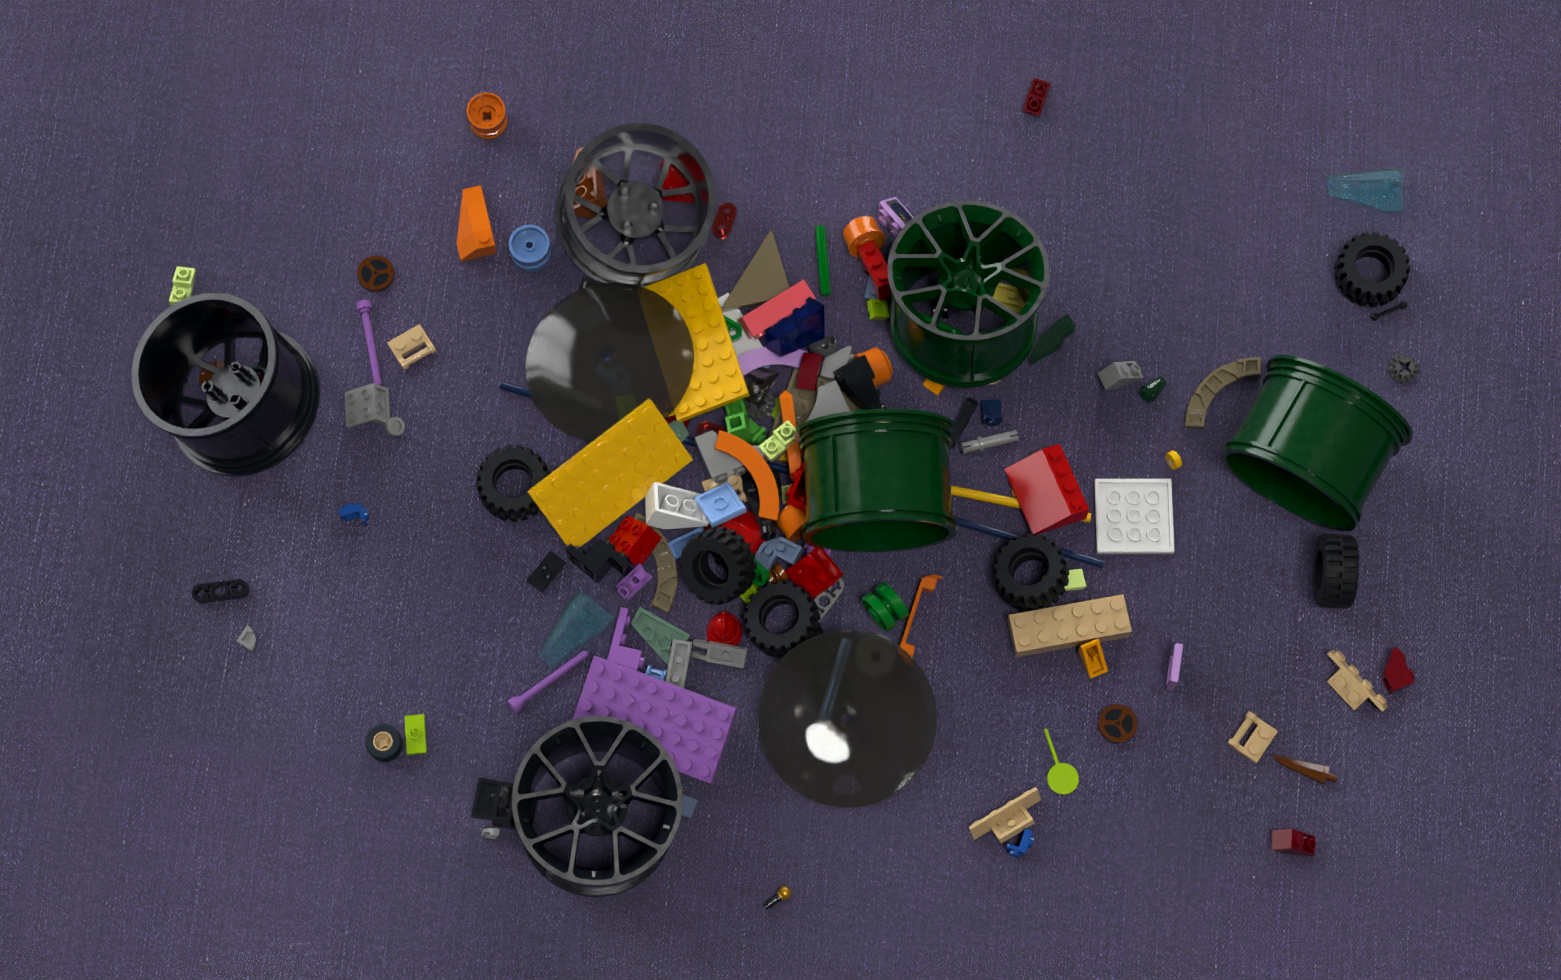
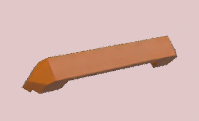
[779,391,801,482]
[898,574,942,666]

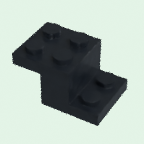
[566,539,632,584]
[471,777,538,830]

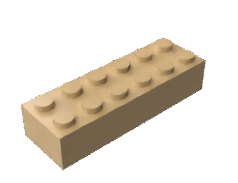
[1007,594,1132,658]

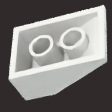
[645,482,709,529]

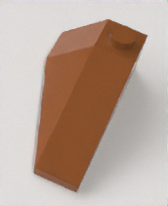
[573,147,607,219]

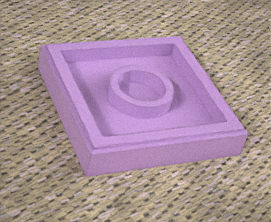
[1166,643,1183,691]

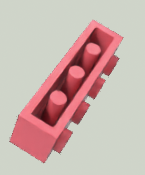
[738,279,816,339]

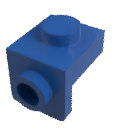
[338,503,370,527]
[1005,829,1034,858]

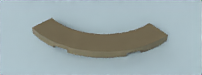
[1184,357,1261,429]
[634,513,677,614]

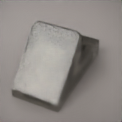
[744,367,779,406]

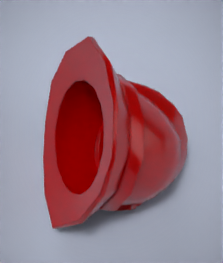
[707,611,742,646]

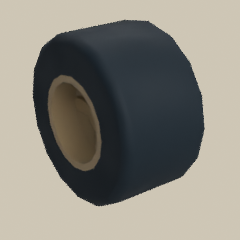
[366,724,403,762]

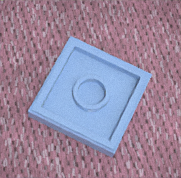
[694,482,747,528]

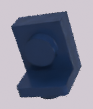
[981,400,1003,426]

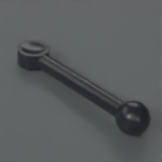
[1372,301,1408,321]

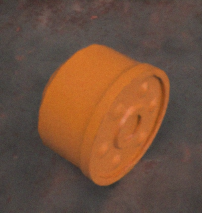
[842,216,886,258]
[854,347,893,388]
[776,505,806,542]

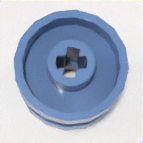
[509,224,552,272]

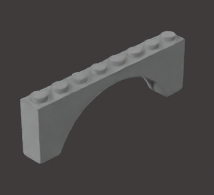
[695,380,850,483]

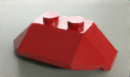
[704,510,769,554]

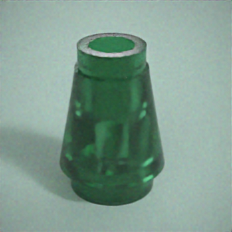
[1139,377,1167,403]

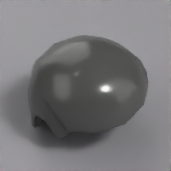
[808,335,839,359]

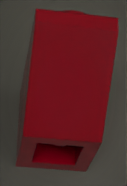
[1381,647,1415,695]
[1271,829,1316,856]

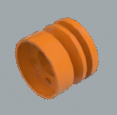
[466,92,508,140]

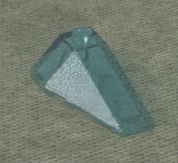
[1327,169,1404,212]
[537,589,615,667]

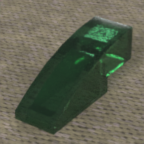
[1028,314,1076,366]

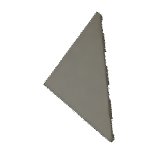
[721,231,789,312]

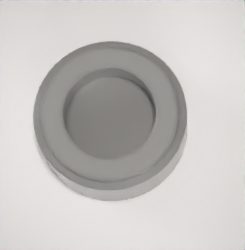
[385,417,405,436]

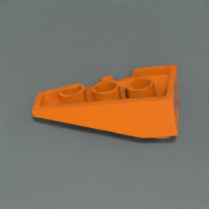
[456,185,497,262]

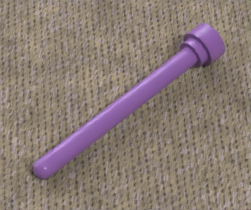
[356,300,382,385]
[507,651,588,713]

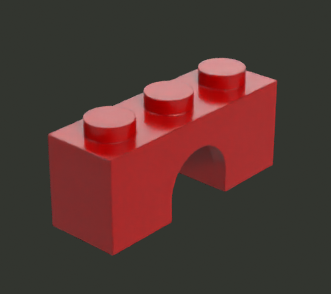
[857,240,892,301]

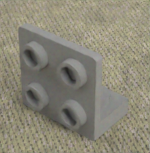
[345,383,390,429]

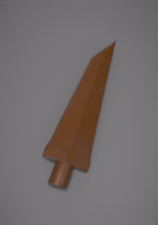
[1271,754,1338,785]

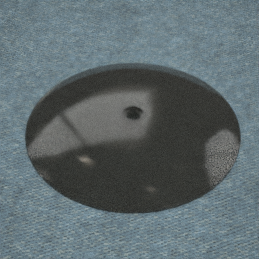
[526,282,694,441]
[759,630,937,807]

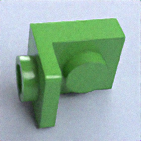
[746,418,767,446]

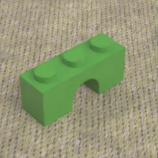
[724,398,753,441]

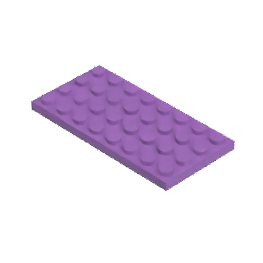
[573,656,738,784]

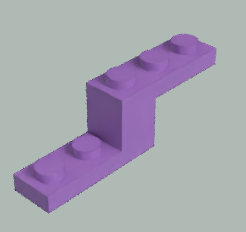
[607,607,645,671]

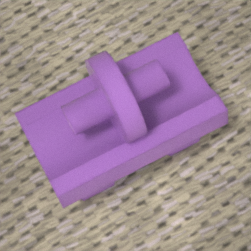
[616,563,653,600]

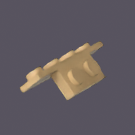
[1327,649,1388,711]
[969,787,1041,844]

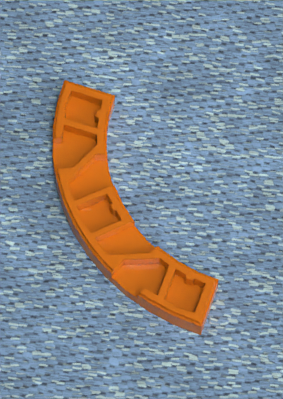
[715,430,779,522]

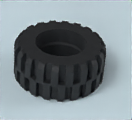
[1334,232,1410,307]
[476,445,549,522]
[680,527,757,605]
[1312,533,1359,609]
[992,534,1069,611]
[743,580,821,658]

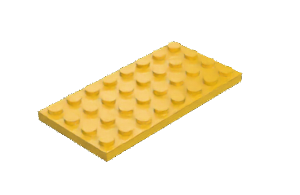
[636,263,750,423]
[527,399,693,547]

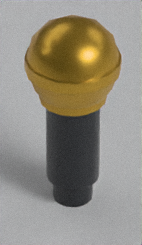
[764,886,791,909]

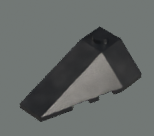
[833,355,886,410]

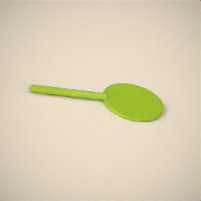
[1044,728,1079,795]

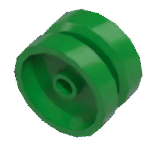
[861,582,909,632]

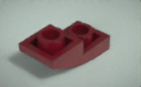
[1022,78,1051,117]
[796,352,823,391]

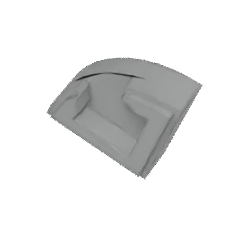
[236,625,257,652]
[481,828,502,840]

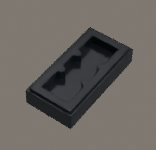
[526,551,566,593]

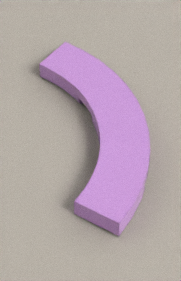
[737,346,824,376]

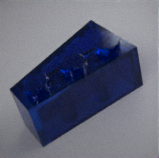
[766,297,825,357]

